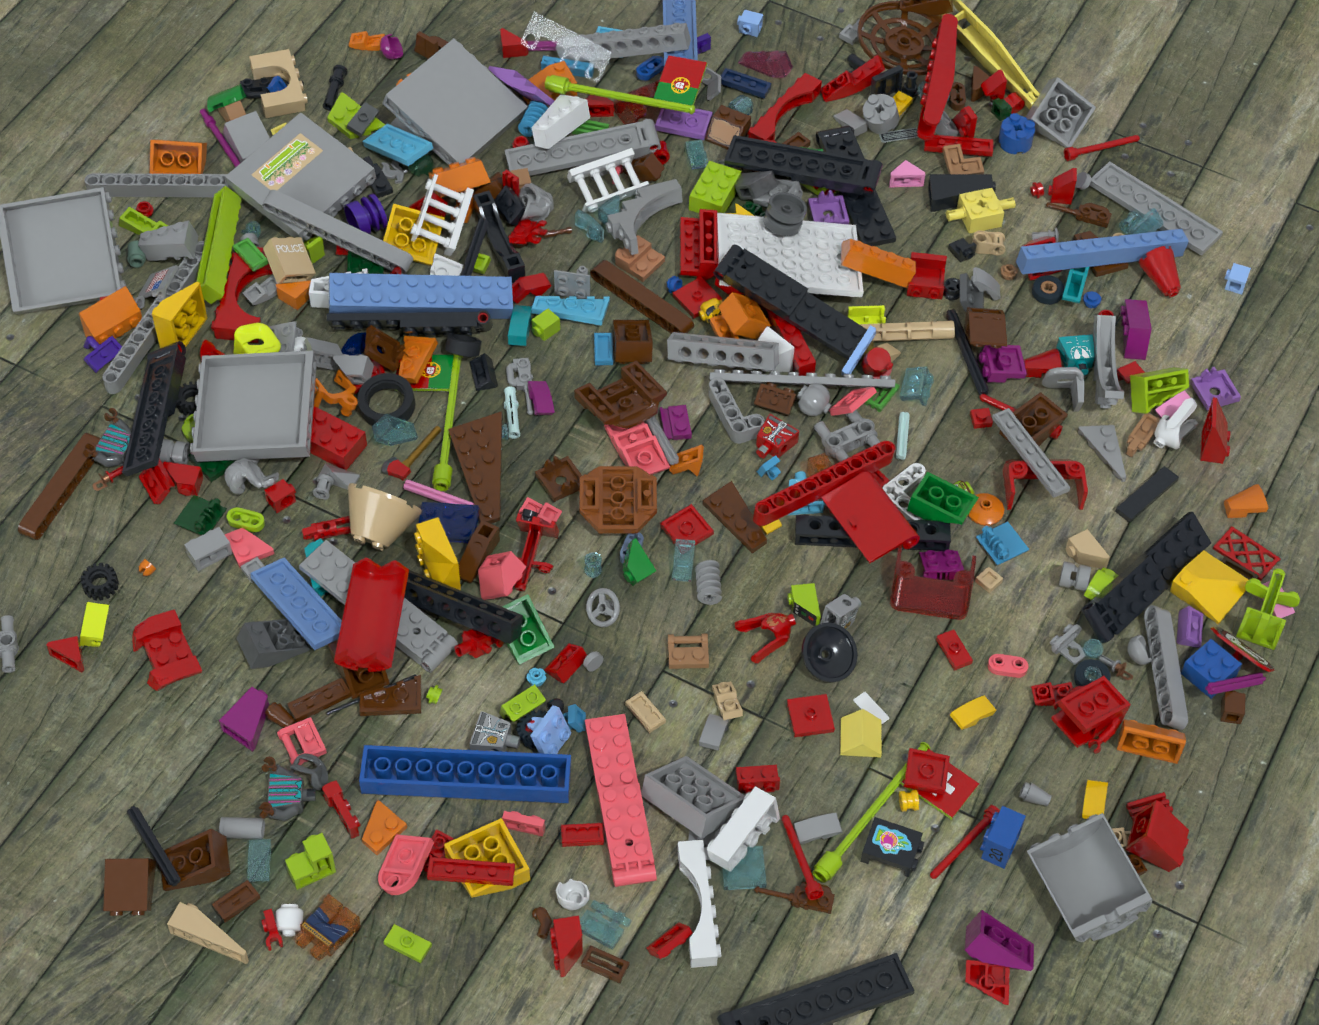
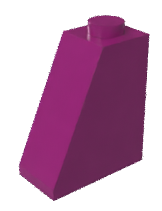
[219,687,269,752]

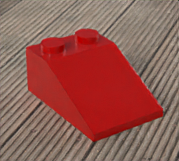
[1200,397,1230,464]

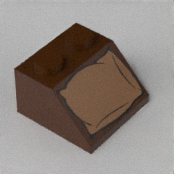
[705,105,751,149]

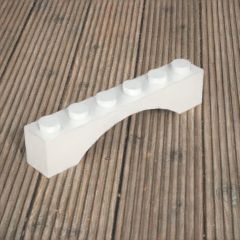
[677,840,721,968]

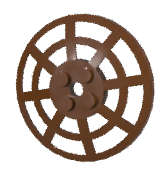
[857,1,941,76]

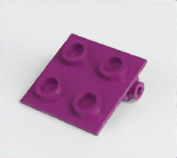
[919,550,964,581]

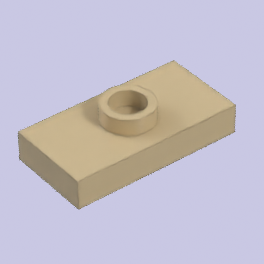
[625,691,666,733]

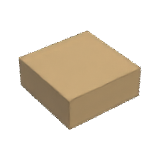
[975,567,1003,594]

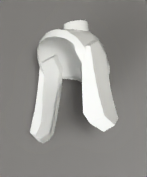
[1154,398,1198,449]

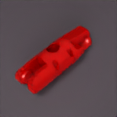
[302,516,351,540]

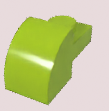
[1084,567,1119,600]

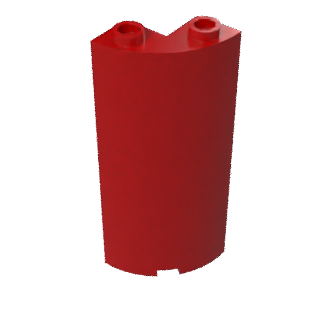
[334,558,409,672]

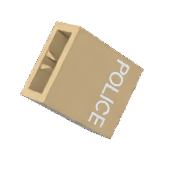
[263,237,316,284]

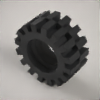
[176,381,199,416]
[80,563,119,601]

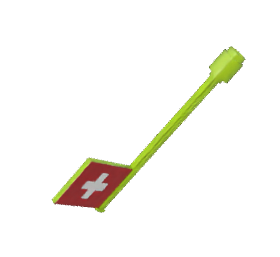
[812,742,979,883]

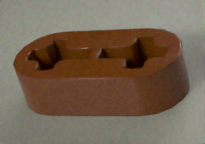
[949,82,966,111]

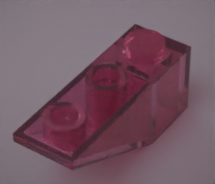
[738,50,793,78]

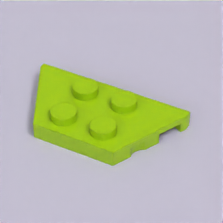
[327,92,385,139]

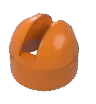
[138,559,156,576]

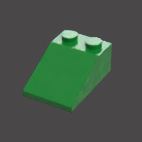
[907,472,979,525]
[502,594,554,665]

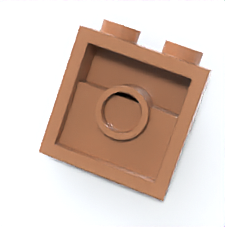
[615,235,665,282]

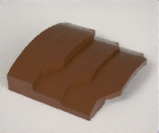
[574,361,667,429]

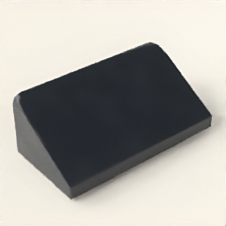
[469,353,498,391]

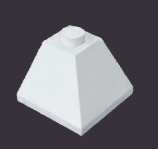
[755,327,794,372]

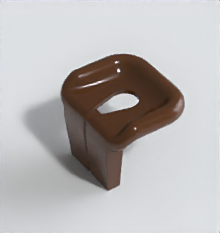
[413,31,449,59]

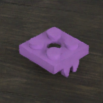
[808,190,849,224]
[1190,367,1241,410]

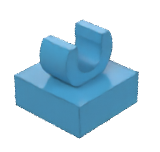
[757,455,781,480]
[563,704,586,733]

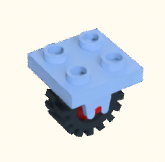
[517,705,571,754]

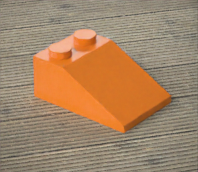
[522,61,577,105]

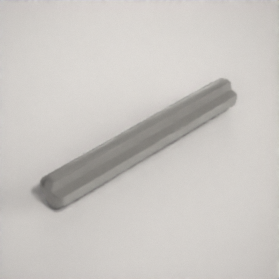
[645,416,679,465]

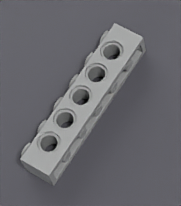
[667,332,779,372]

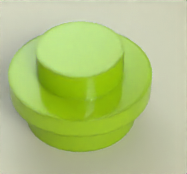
[426,684,443,704]

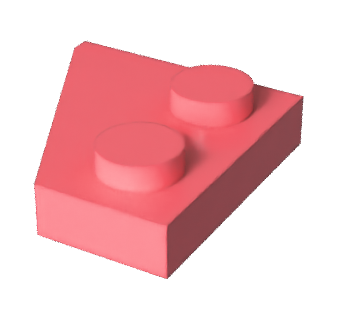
[225,528,274,568]

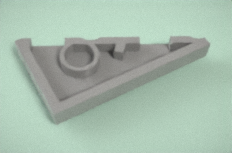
[1078,425,1126,482]

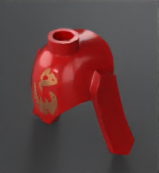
[735,613,796,664]

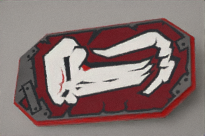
[1211,627,1275,672]

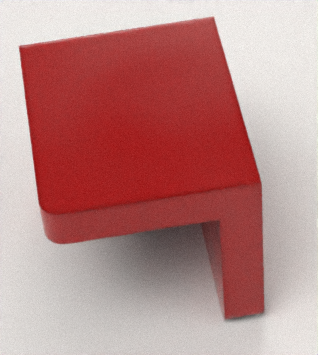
[1117,361,1145,383]

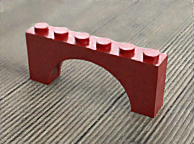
[211,247,273,343]

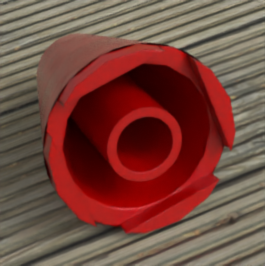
[1139,246,1181,297]

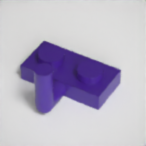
[84,336,122,373]

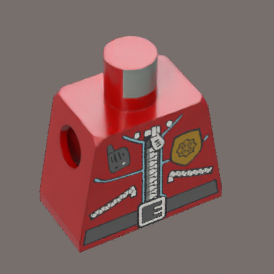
[756,414,799,459]

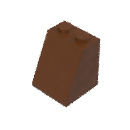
[328,640,390,699]
[103,858,156,916]

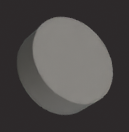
[1075,172,1091,190]
[583,651,604,671]

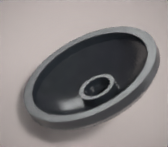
[801,623,858,683]

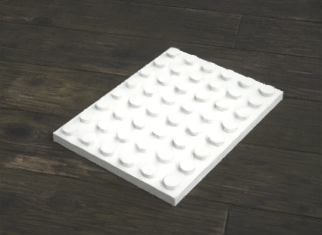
[717,213,863,297]

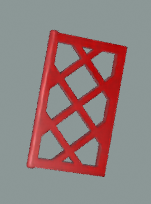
[1213,526,1281,581]

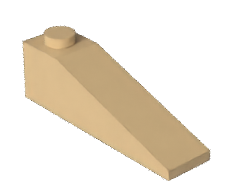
[167,902,249,964]

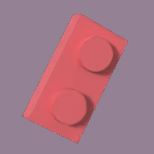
[502,811,545,836]

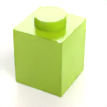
[532,308,560,341]

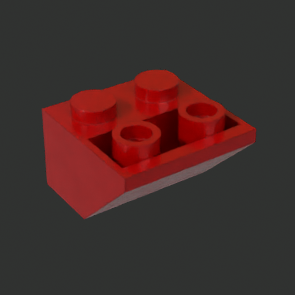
[550,915,583,978]

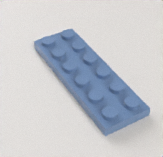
[251,558,342,650]

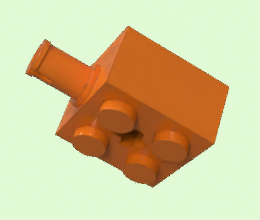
[718,292,771,340]

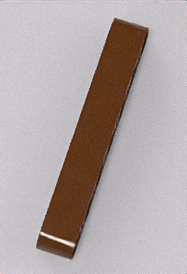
[590,260,694,334]
[18,433,101,540]

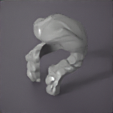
[224,458,279,495]

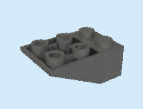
[236,619,312,669]

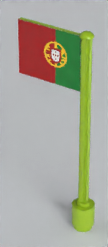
[545,55,708,115]
[395,354,463,492]

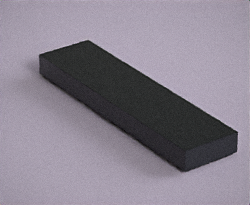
[1115,466,1179,523]

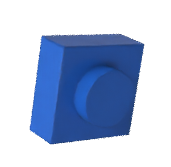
[267,76,287,93]

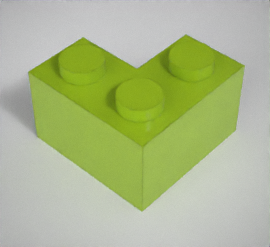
[285,833,336,890]

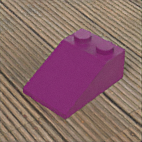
[965,910,1034,971]

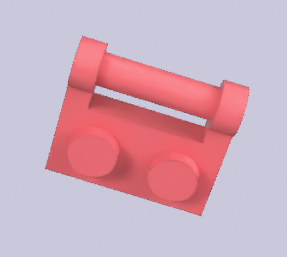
[277,717,327,765]

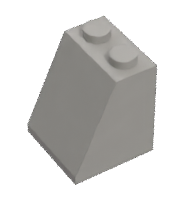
[223,111,270,163]

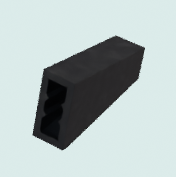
[928,174,996,212]

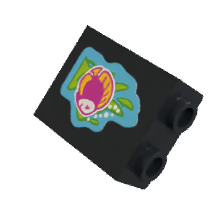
[860,817,925,877]

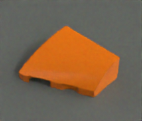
[1224,484,1268,518]

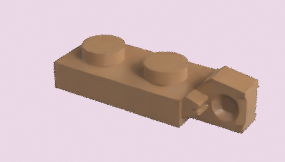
[1126,413,1160,457]

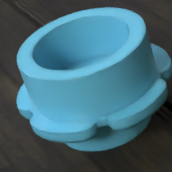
[526,668,546,687]

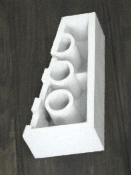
[532,94,590,149]
[707,787,780,872]

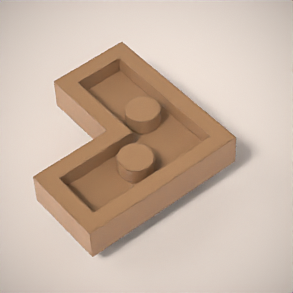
[942,144,984,174]

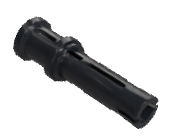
[323,65,348,111]

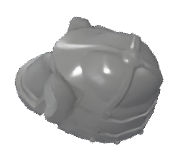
[519,183,554,223]

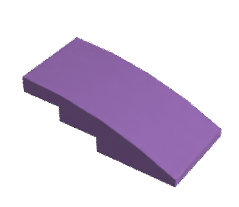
[488,66,554,107]

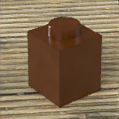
[1220,691,1246,724]

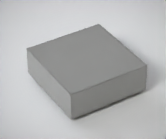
[241,557,264,583]

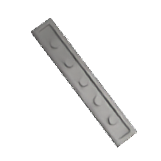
[992,408,1070,498]

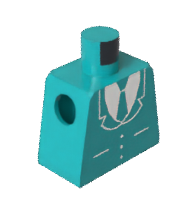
[1056,334,1095,375]

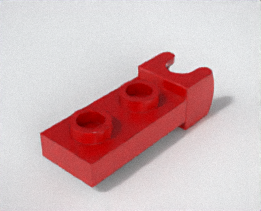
[322,781,360,839]

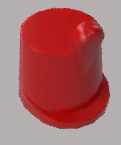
[861,347,893,379]

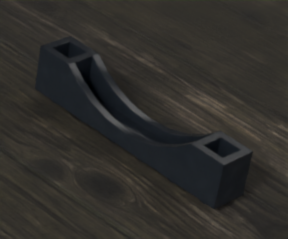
[473,191,525,283]

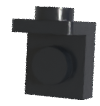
[948,238,977,262]

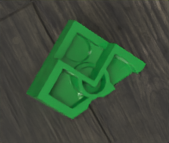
[207,84,246,112]

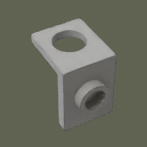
[702,67,721,101]

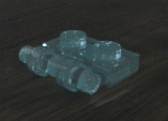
[580,900,632,950]

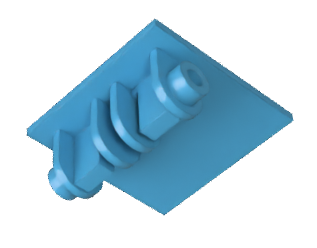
[976,522,1029,565]

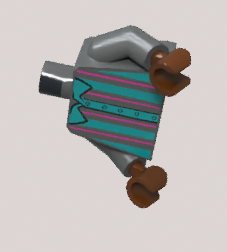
[83,408,132,467]
[259,756,316,821]

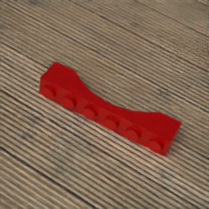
[748,73,822,141]

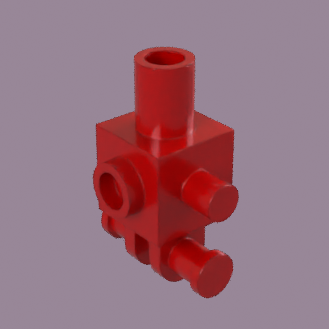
[454,629,504,658]

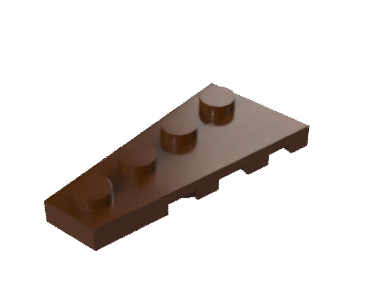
[702,481,767,553]

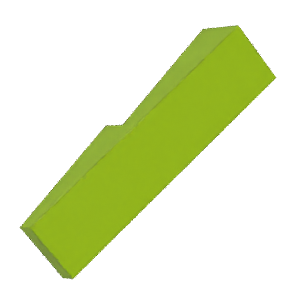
[119,207,168,235]

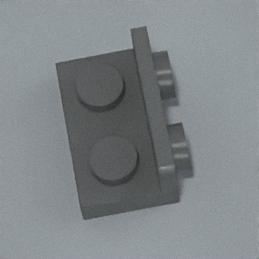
[960,273,984,313]

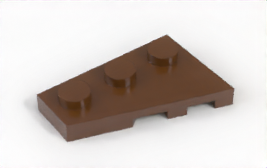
[360,675,421,716]

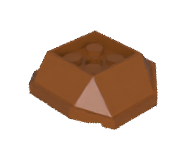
[579,466,657,533]

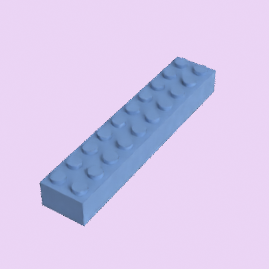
[328,273,513,319]

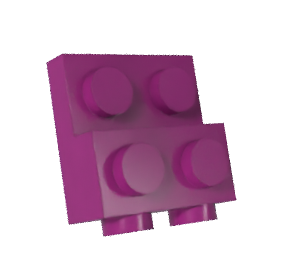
[979,345,1027,383]

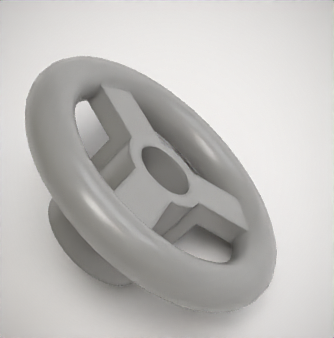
[586,588,620,627]

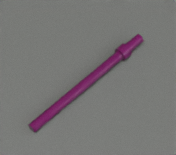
[200,109,240,168]

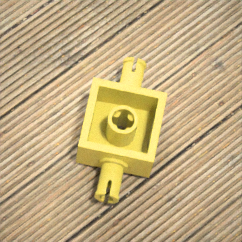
[946,188,1016,233]

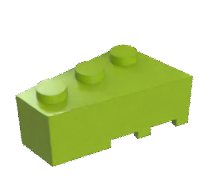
[1130,367,1189,414]

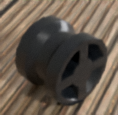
[943,278,960,301]

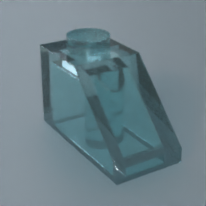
[372,414,418,446]

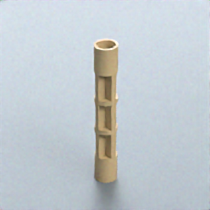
[859,321,955,342]

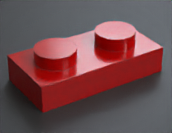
[647,922,693,959]

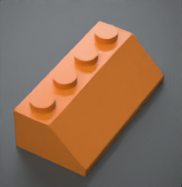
[841,239,916,288]

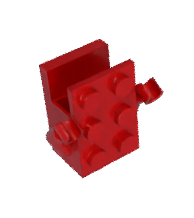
[1051,676,1131,754]

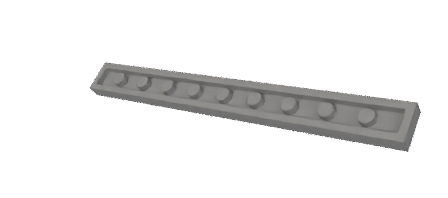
[710,369,895,388]

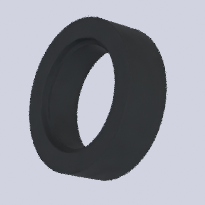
[357,373,416,429]

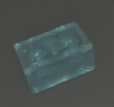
[899,366,934,406]

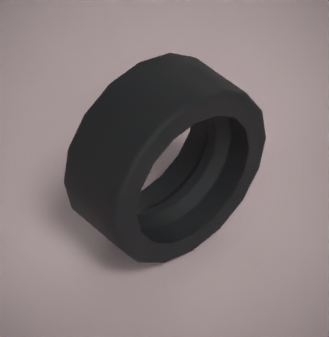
[445,334,482,357]

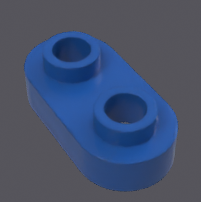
[636,56,664,80]

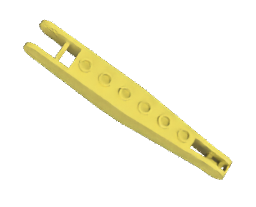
[938,0,1040,110]

